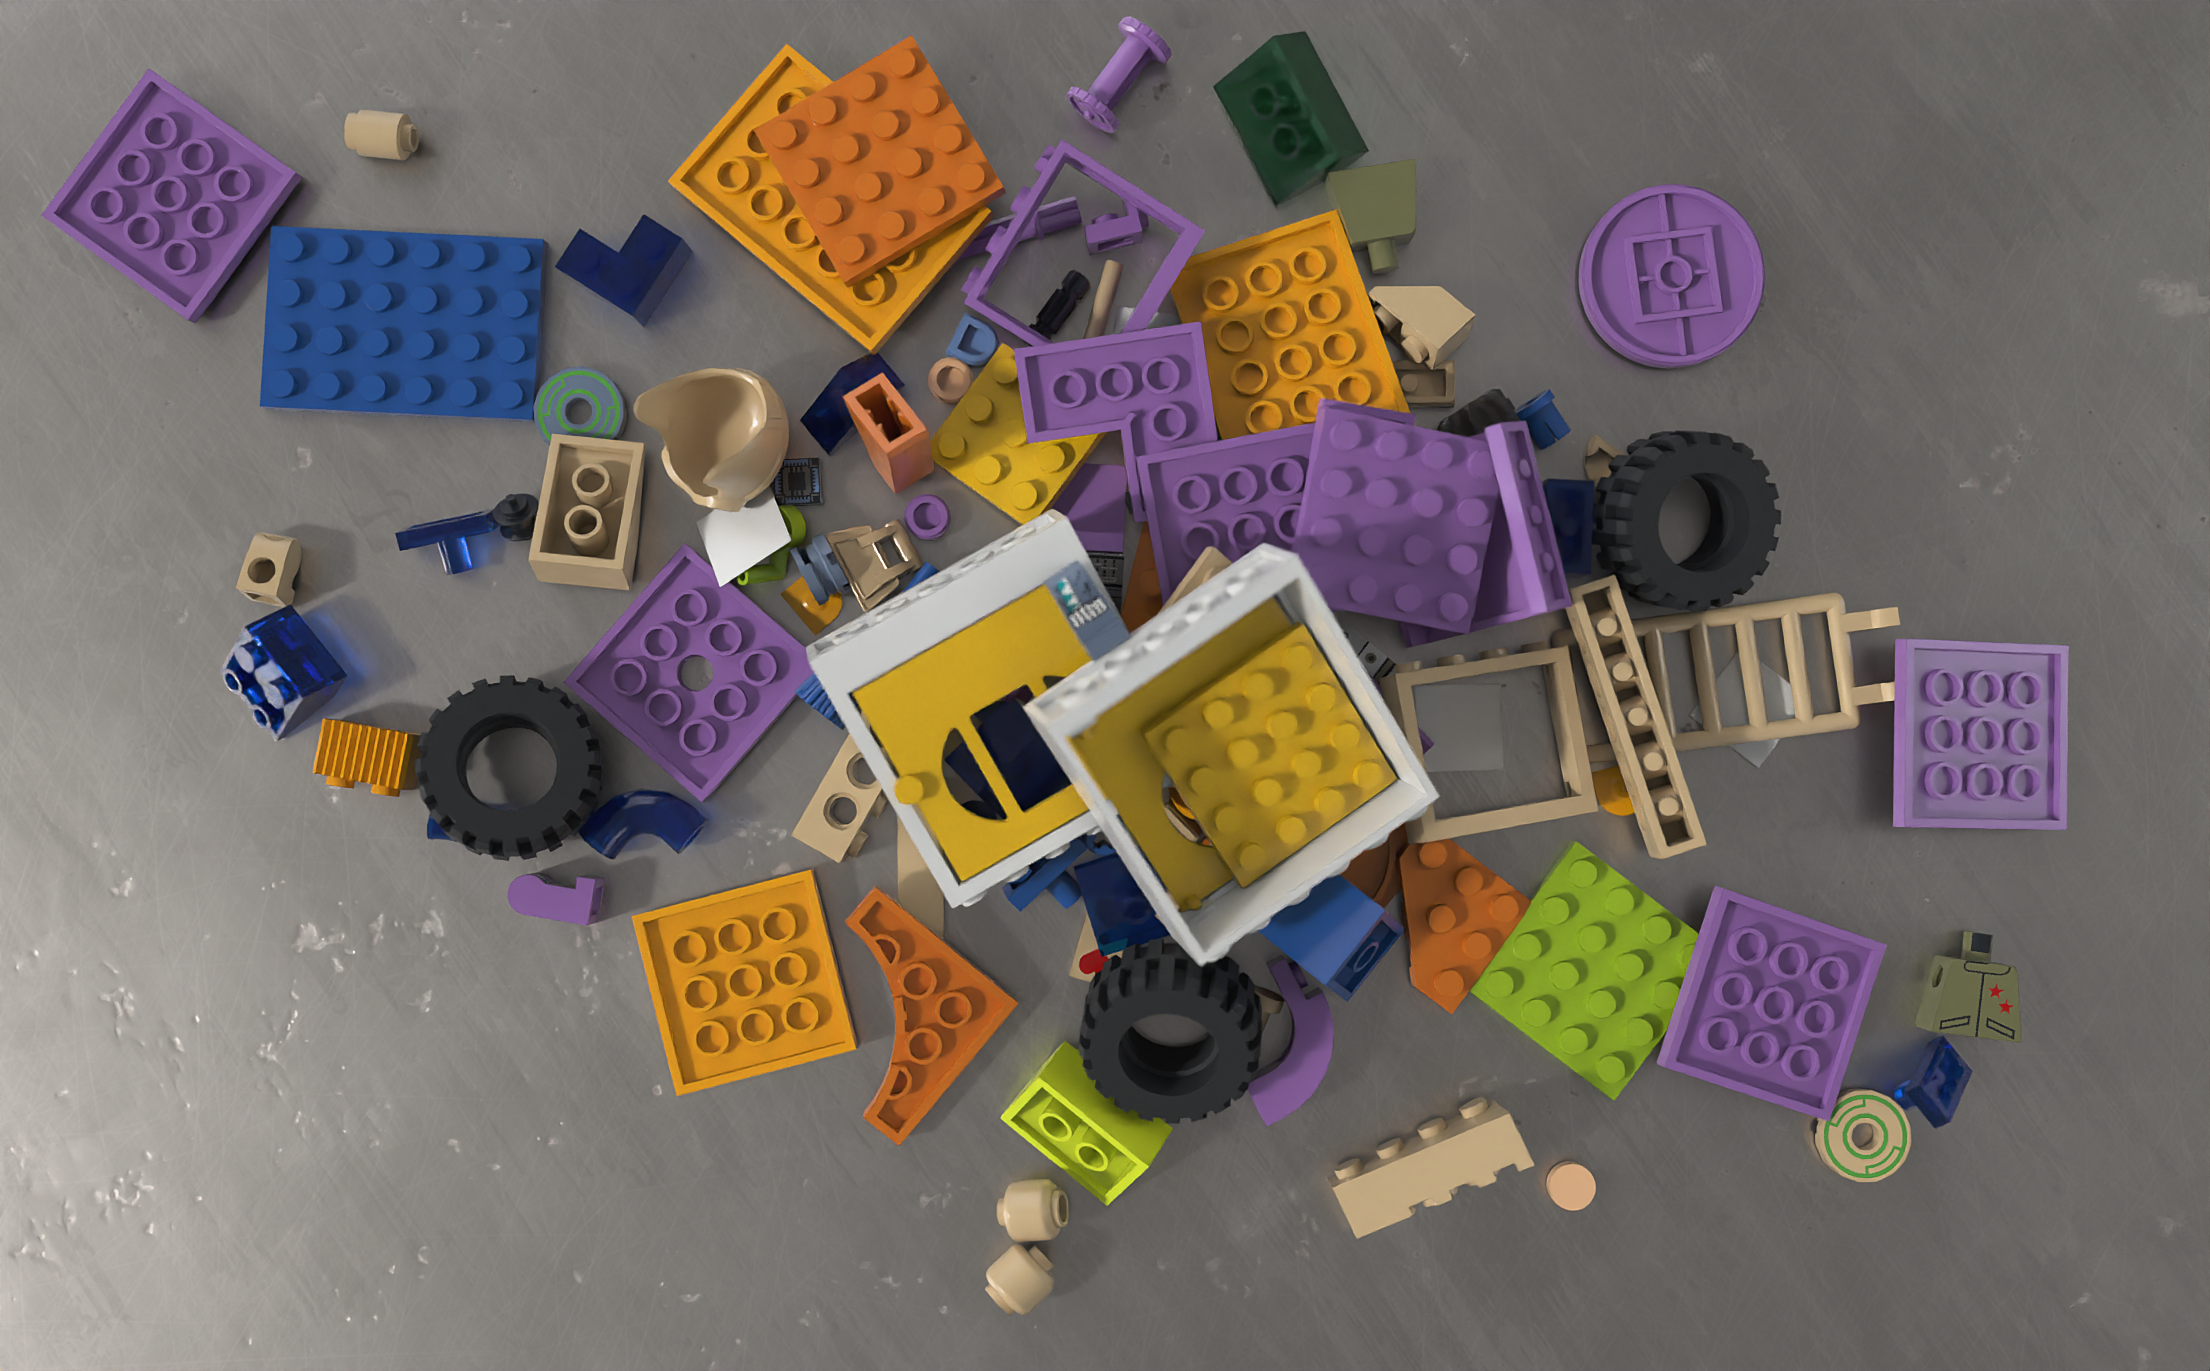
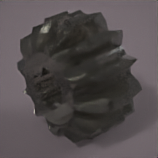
[1437,389,1520,438]

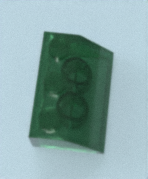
[1213,31,1369,205]

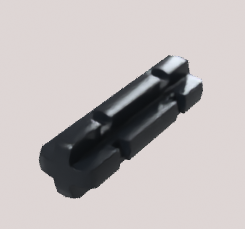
[1022,270,1090,347]

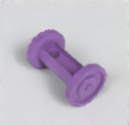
[1066,16,1172,134]

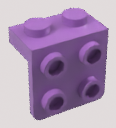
[1050,463,1127,555]

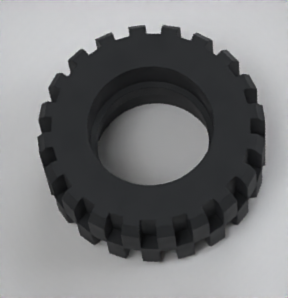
[1590,430,1781,612]
[415,675,604,861]
[1079,938,1262,1124]

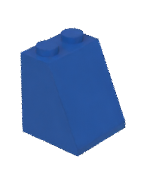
[1258,874,1405,1002]

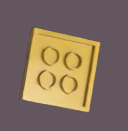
[930,343,1107,525]

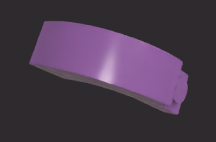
[1248,954,1334,1127]

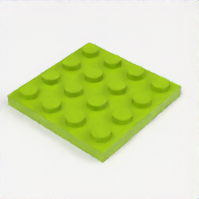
[1469,841,1699,1101]

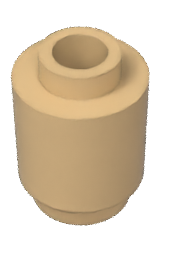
[344,109,419,160]

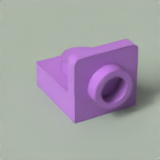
[1084,200,1149,256]

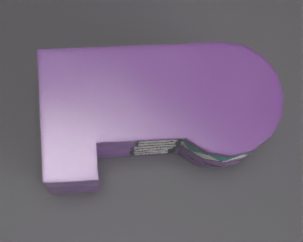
[508,873,605,925]

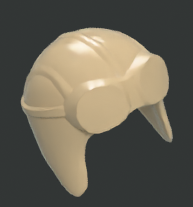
[633,368,789,512]

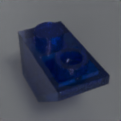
[800,352,905,455]

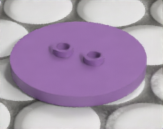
[1578,184,1765,369]

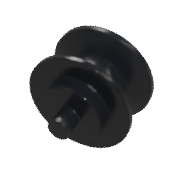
[493,493,539,542]

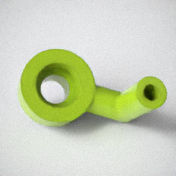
[736,505,806,585]

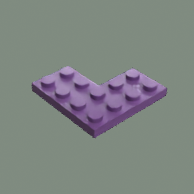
[1014,321,1218,523]

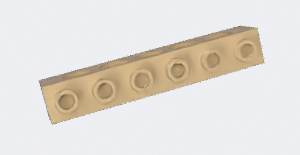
[1565,575,1707,859]
[791,624,971,863]

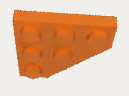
[1395,838,1531,1014]

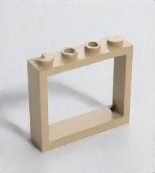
[1379,640,1598,844]

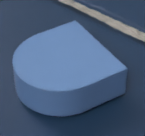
[945,312,999,368]

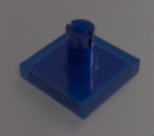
[1073,846,1171,957]

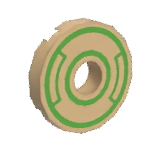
[1815,1088,1911,1182]

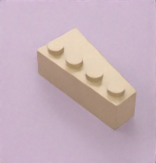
[1328,1097,1534,1239]

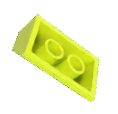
[1000,1041,1173,1206]

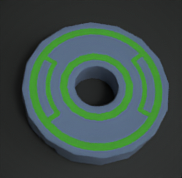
[533,366,627,445]

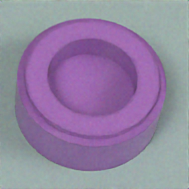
[904,494,951,541]

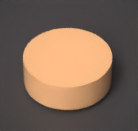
[928,357,974,405]
[1546,1161,1596,1211]

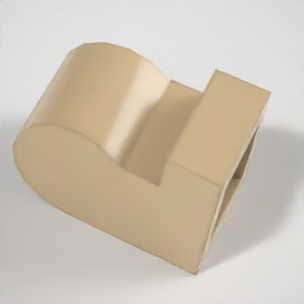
[236,531,302,609]

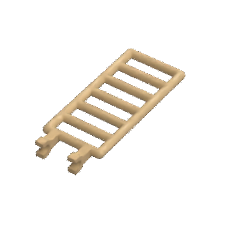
[1551,592,1901,764]

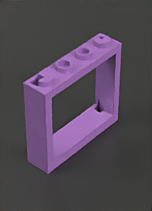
[961,139,1205,346]

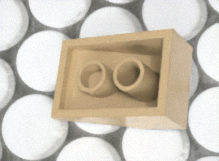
[528,434,645,591]

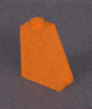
[842,373,934,494]

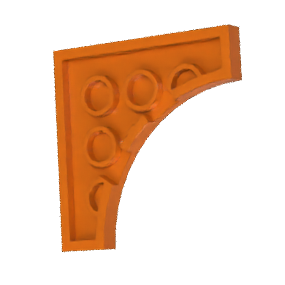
[845,885,1019,1146]

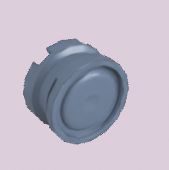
[789,533,852,606]

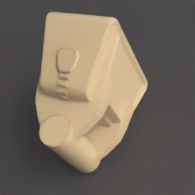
[826,519,923,613]

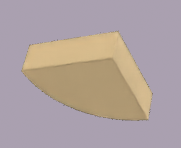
[1583,434,1624,497]

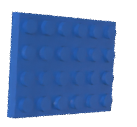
[260,226,548,423]

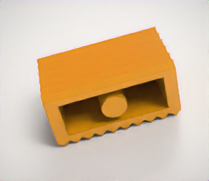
[312,718,421,797]

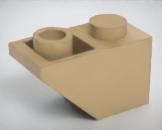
[1368,286,1475,372]

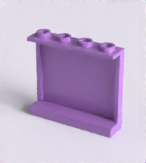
[1398,421,1572,648]

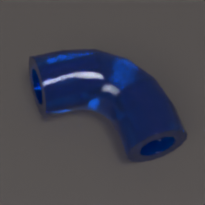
[578,788,709,860]

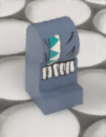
[1044,560,1131,661]

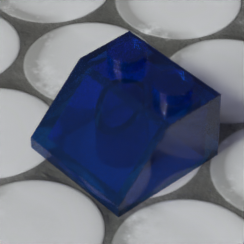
[944,698,1066,820]

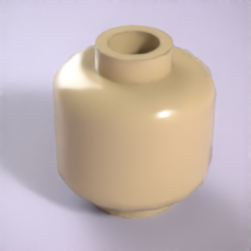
[997,1179,1069,1242]
[985,1244,1054,1316]

